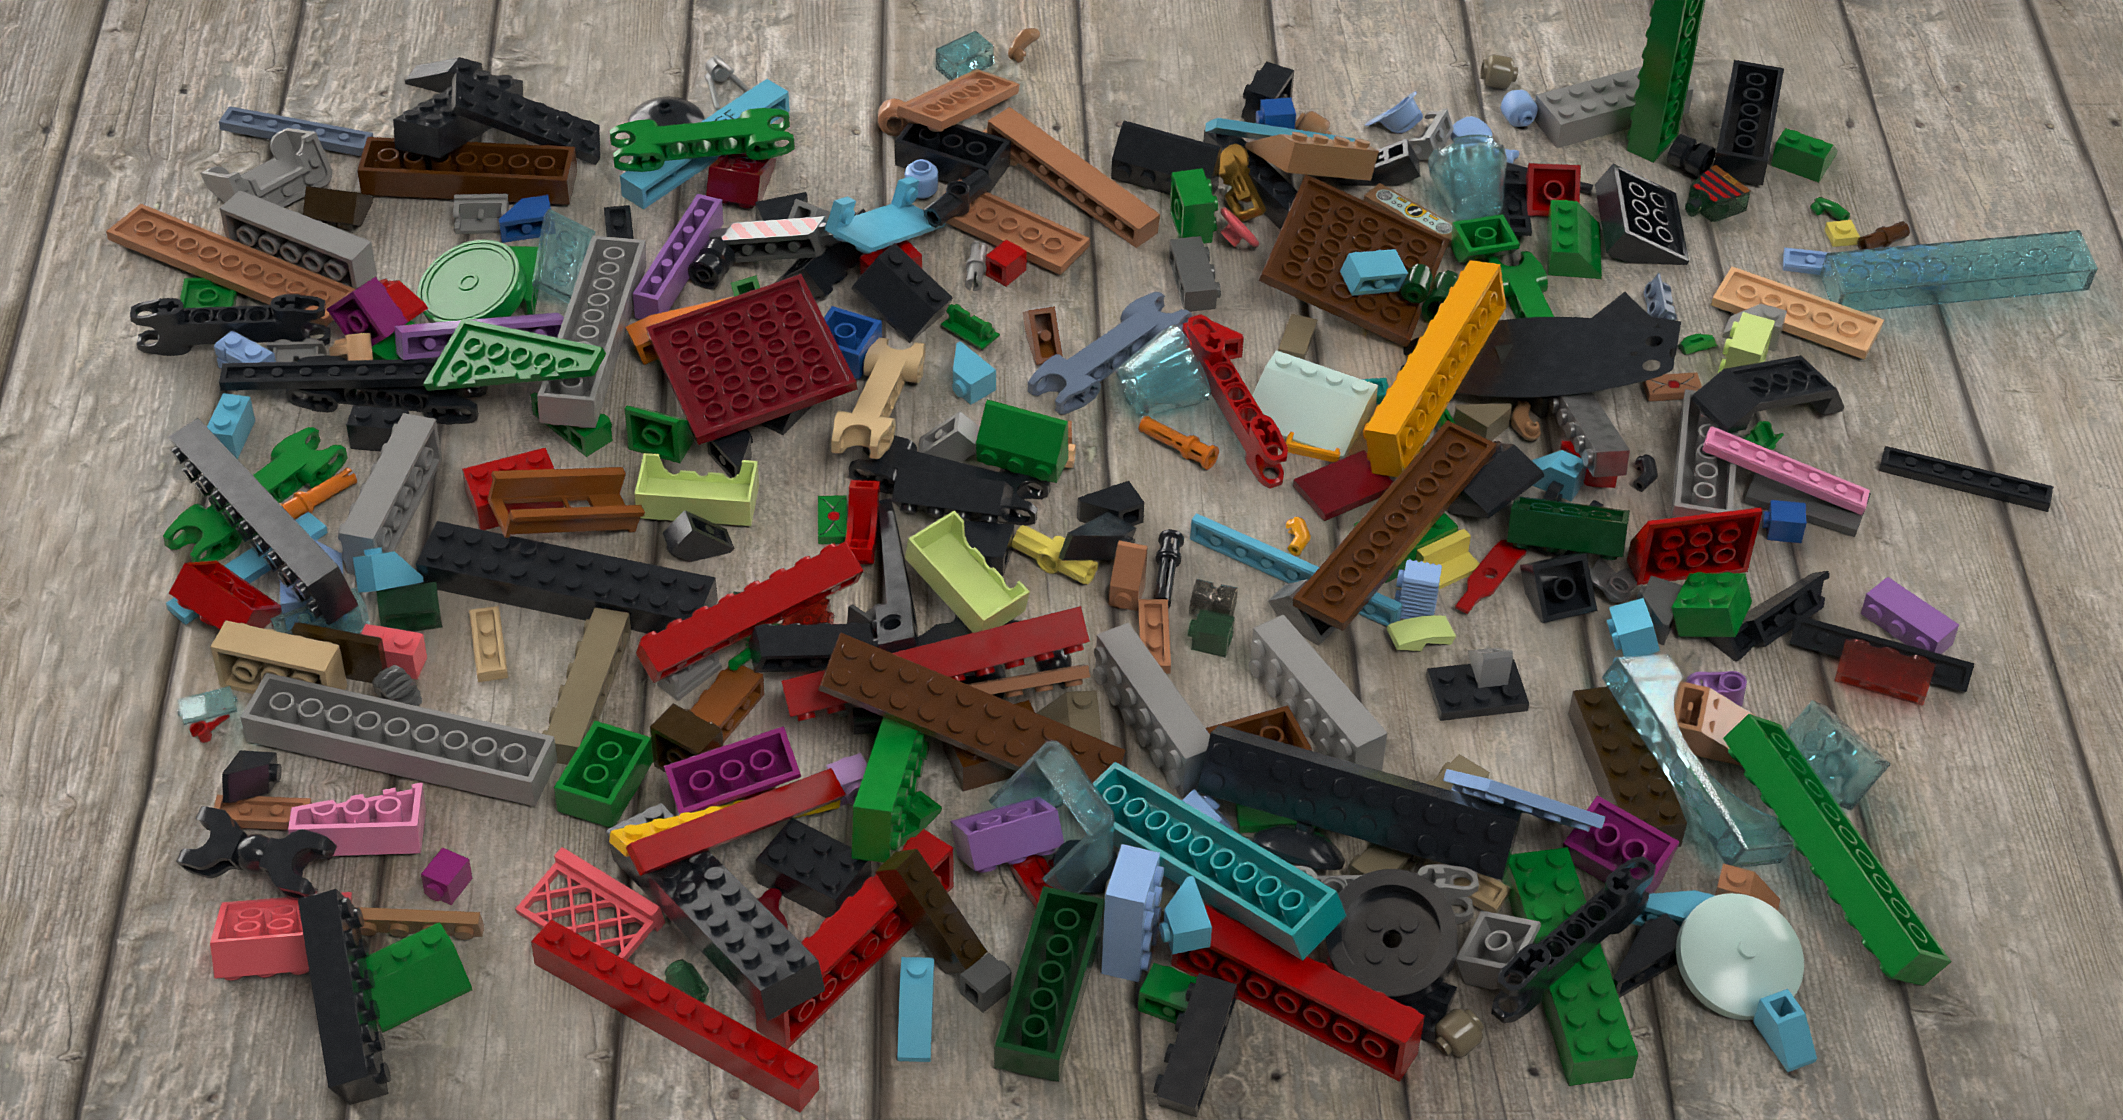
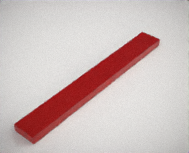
[626,768,846,876]

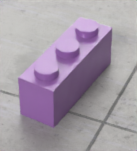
[1860,577,1959,654]

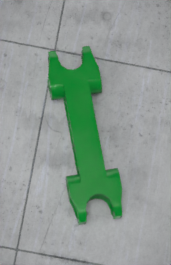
[609,108,795,172]
[1485,251,1554,319]
[163,427,348,562]

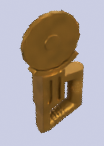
[1219,144,1266,222]

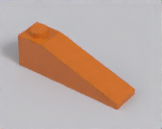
[625,297,732,365]

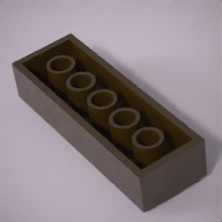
[1568,683,1687,847]

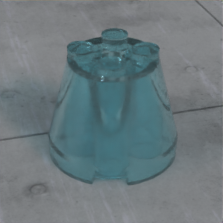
[1428,135,1507,221]
[1115,324,1211,418]

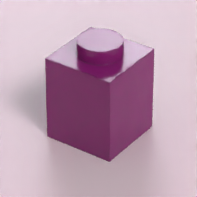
[421,847,473,905]

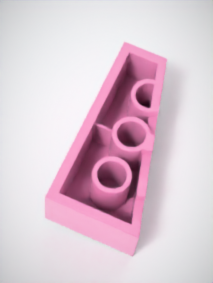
[288,782,426,856]

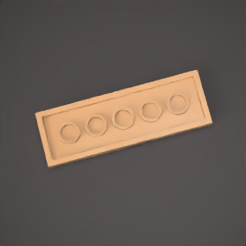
[1711,267,1884,360]

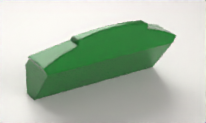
[1677,333,1717,355]

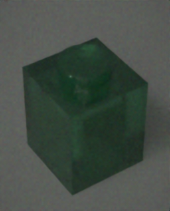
[1188,609,1235,658]

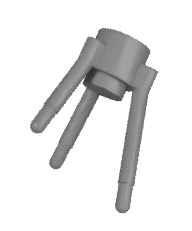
[704,55,750,110]

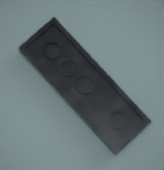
[451,72,600,165]

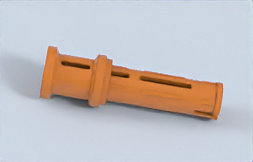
[1139,416,1219,470]
[279,468,357,520]

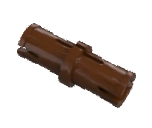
[1857,221,1910,253]

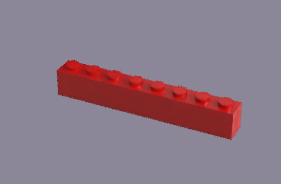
[636,541,864,683]

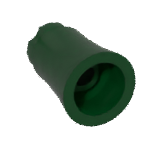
[1421,270,1458,323]

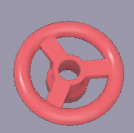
[1220,207,1259,248]

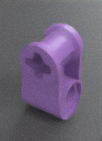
[1686,671,1747,706]

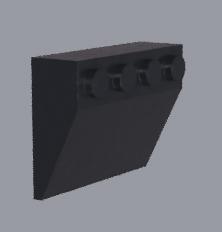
[1595,163,1689,265]

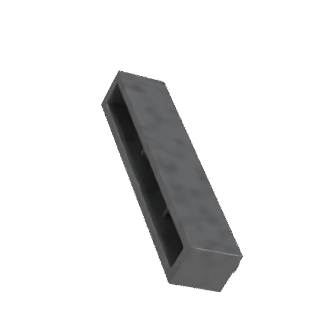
[1548,392,1630,477]

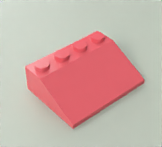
[210,892,352,980]

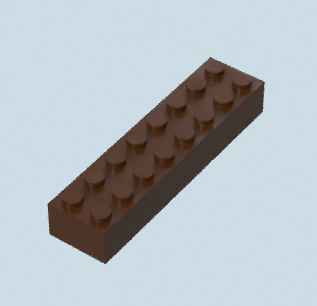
[357,137,578,205]

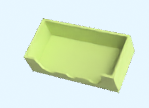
[634,453,759,526]
[905,511,1030,633]

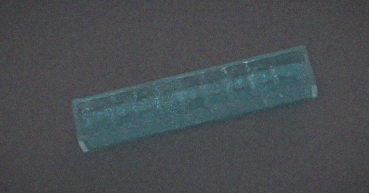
[1820,230,2098,312]

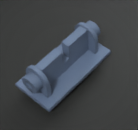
[1644,273,1677,321]

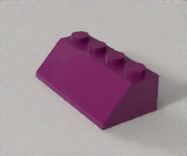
[664,726,801,815]

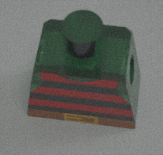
[1685,165,1751,222]

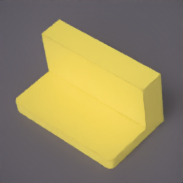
[1416,529,1480,590]

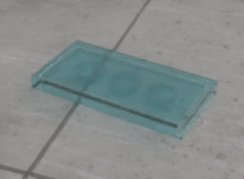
[532,209,596,303]

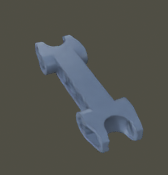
[1028,292,1192,414]

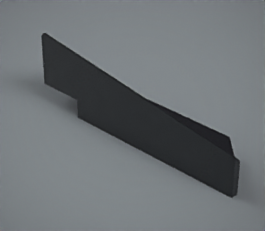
[1706,571,1830,661]

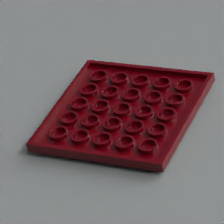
[646,274,858,445]

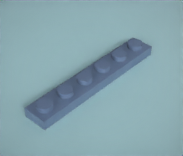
[219,106,374,156]

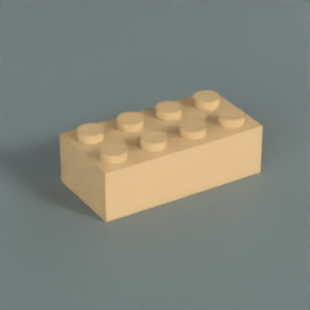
[210,621,347,694]

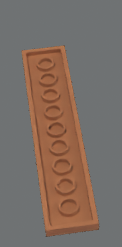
[106,204,355,326]

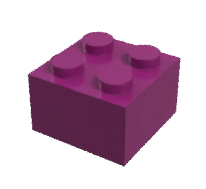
[327,276,408,346]

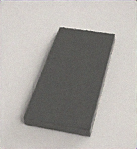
[1744,473,1871,537]

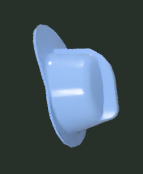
[1365,91,1423,133]

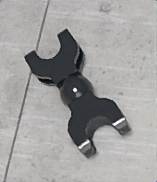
[176,806,337,900]

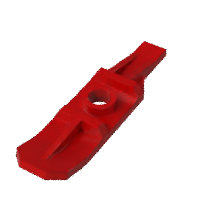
[1455,540,1527,614]

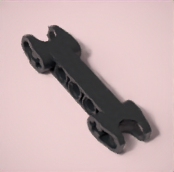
[130,294,331,356]
[286,355,488,425]
[849,435,1050,526]
[1491,856,1656,1023]

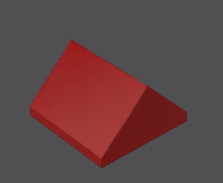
[1525,163,1581,216]

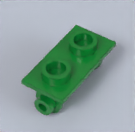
[941,304,1000,350]
[1736,421,1784,466]

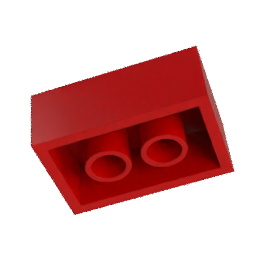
[462,447,564,530]

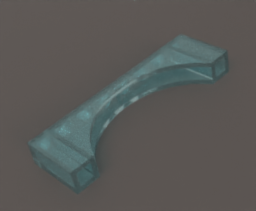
[1602,654,1795,868]

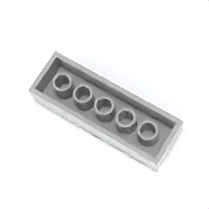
[1534,67,1694,148]
[219,190,378,289]
[1670,389,1739,518]
[338,413,442,575]
[1249,615,1387,771]
[1093,622,1210,799]

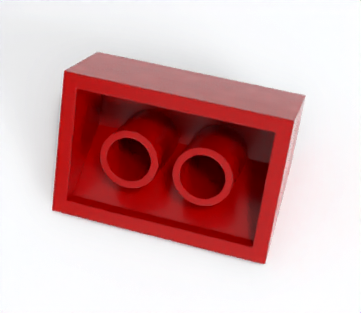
[169,561,282,630]

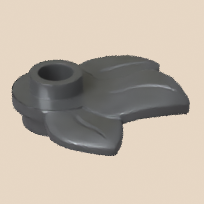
[1589,558,1637,603]

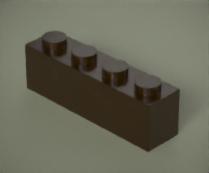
[875,849,988,974]

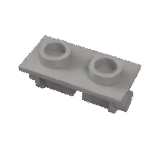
[267,338,327,362]

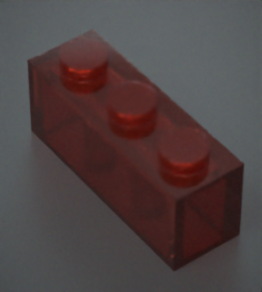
[1834,639,1935,706]

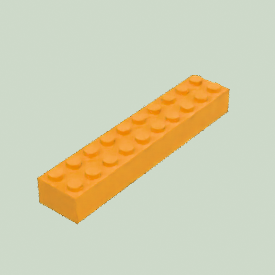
[1363,260,1506,477]

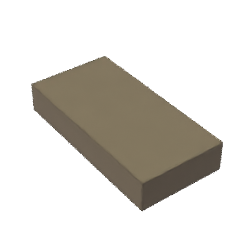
[1278,314,1318,360]

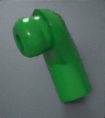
[1810,197,1850,221]

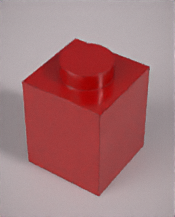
[986,239,1027,287]

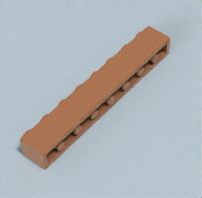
[987,107,1160,248]

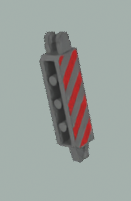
[709,216,841,263]

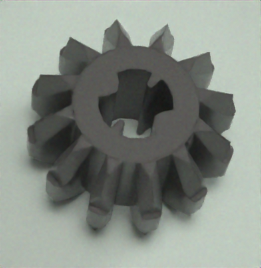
[372,664,422,706]

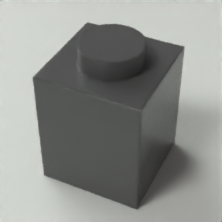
[960,953,1012,1013]

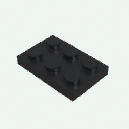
[1426,659,1529,721]

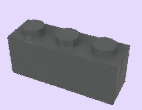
[1169,236,1221,312]

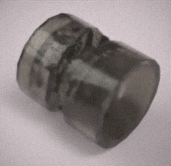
[1189,579,1238,624]

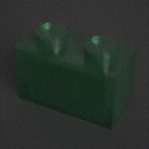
[376,582,443,632]

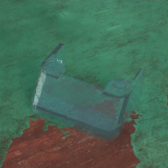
[988,741,1114,894]

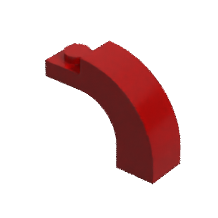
[845,480,880,564]

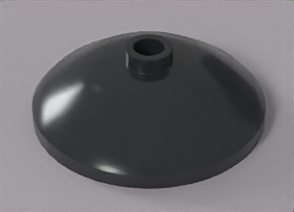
[628,96,705,126]
[1252,821,1345,870]

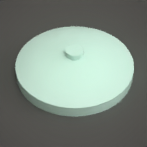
[1676,893,1804,1021]

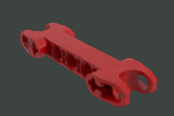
[1184,314,1288,489]

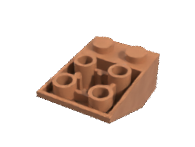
[1665,681,1755,766]

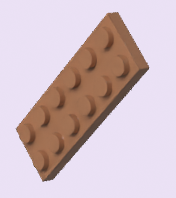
[897,69,1020,132]
[944,179,1090,275]

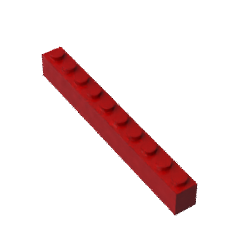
[531,919,819,1113]

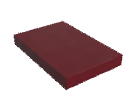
[1293,450,1393,521]

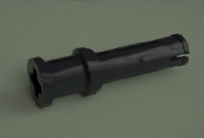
[1153,529,1184,608]

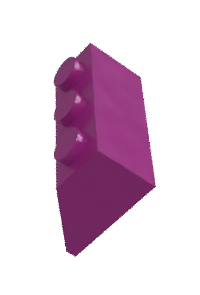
[1563,795,1679,894]

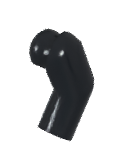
[1633,454,1658,492]

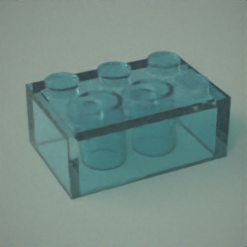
[1786,700,1891,811]

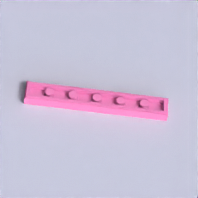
[1702,426,1870,515]

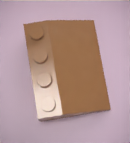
[1245,132,1379,181]

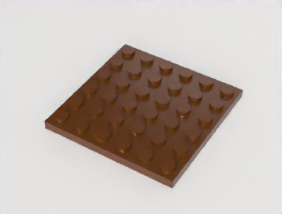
[1258,174,1450,347]

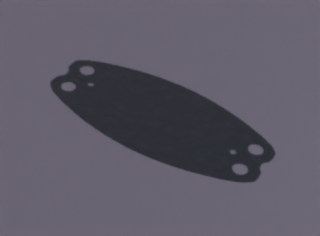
[1400,317,1677,397]

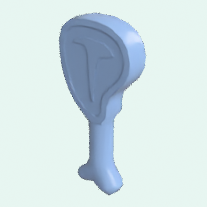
[1451,116,1519,164]

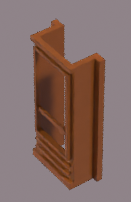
[488,467,645,538]

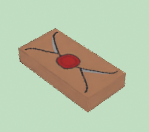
[1642,372,1702,401]

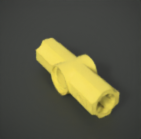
[1012,525,1098,585]

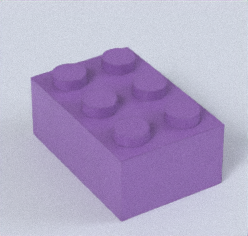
[950,796,1064,873]

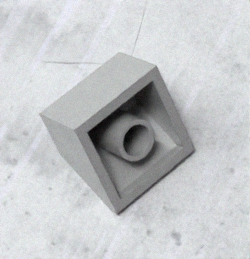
[1456,911,1541,990]

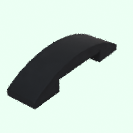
[1498,167,1532,236]

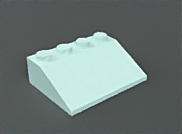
[1252,350,1378,460]

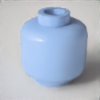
[1500,90,1538,127]
[904,159,938,199]

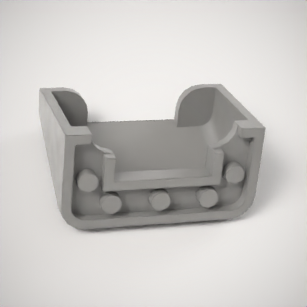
[200,128,332,207]

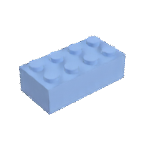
[1101,844,1164,982]

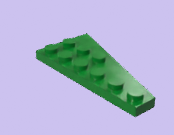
[423,318,606,391]

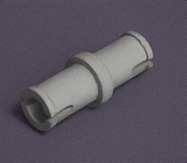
[965,241,988,291]

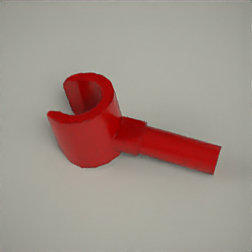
[189,711,230,743]

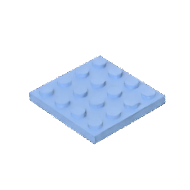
[1443,769,1605,832]

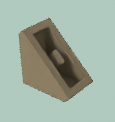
[1453,403,1512,441]

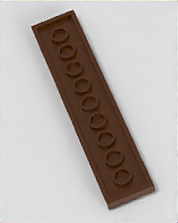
[1293,420,1497,631]
[818,633,1126,797]

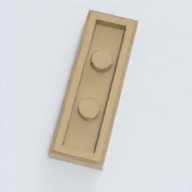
[469,606,508,682]

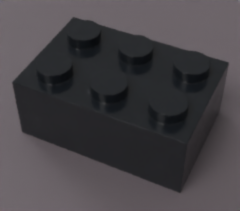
[756,818,872,918]

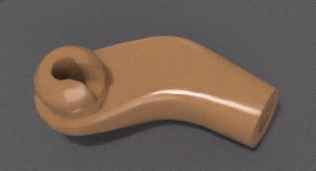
[1008,28,1040,63]
[1510,400,1541,441]

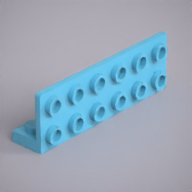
[825,176,945,254]

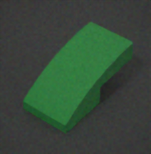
[899,790,942,848]

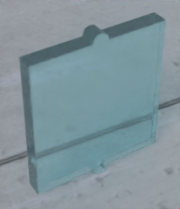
[177,686,238,725]

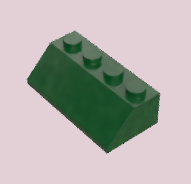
[1507,496,1630,560]

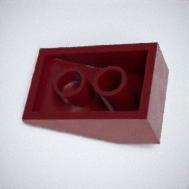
[706,153,776,208]

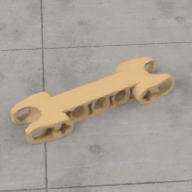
[831,338,925,459]

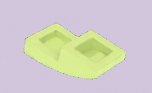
[1386,615,1456,651]

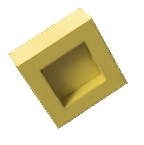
[1825,220,1860,247]

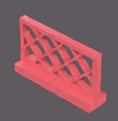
[515,847,666,961]

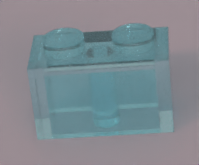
[936,31,994,81]

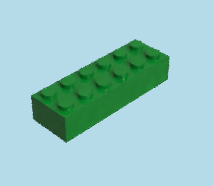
[852,717,929,863]

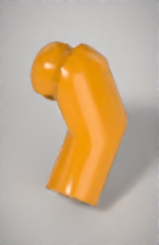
[1286,516,1311,556]

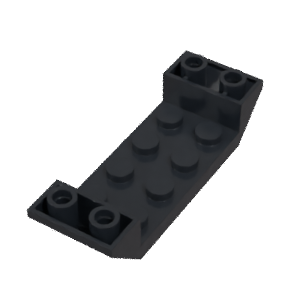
[1691,355,1845,433]

